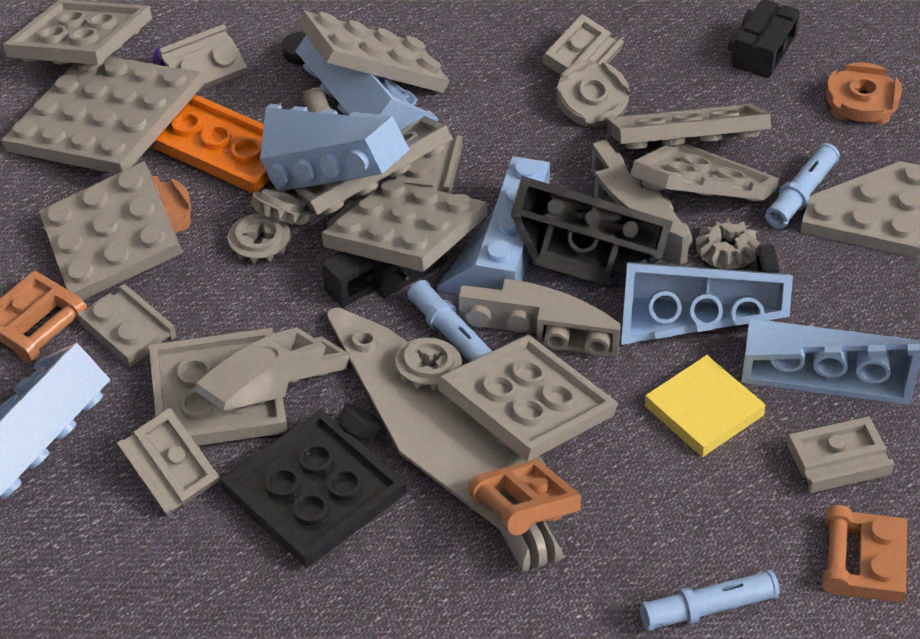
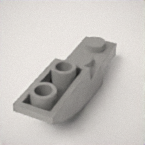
[591,140,692,265]
[459,278,621,357]
[195,327,350,411]

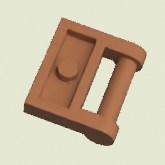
[0,270,88,363]
[467,459,581,536]
[822,505,907,603]

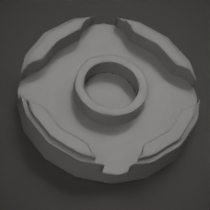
[556,60,629,128]

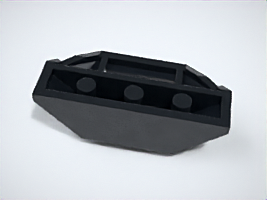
[510,176,673,286]

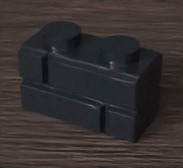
[728,0,800,78]

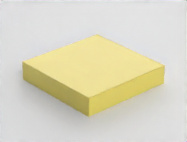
[645,355,766,457]

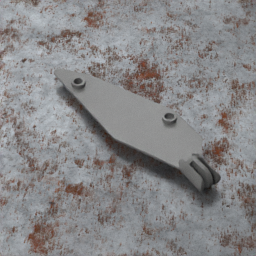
[327,308,563,572]

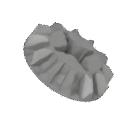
[250,189,312,225]
[228,213,291,264]
[696,218,760,269]
[395,338,462,391]

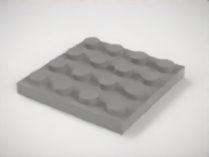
[1,57,204,174]

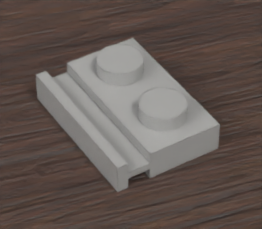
[542,14,624,75]
[158,24,247,92]
[395,135,463,194]
[78,284,176,368]
[117,408,220,517]
[787,416,894,493]

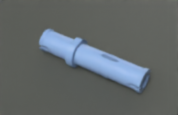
[765,143,840,229]
[407,280,492,362]
[640,570,780,631]

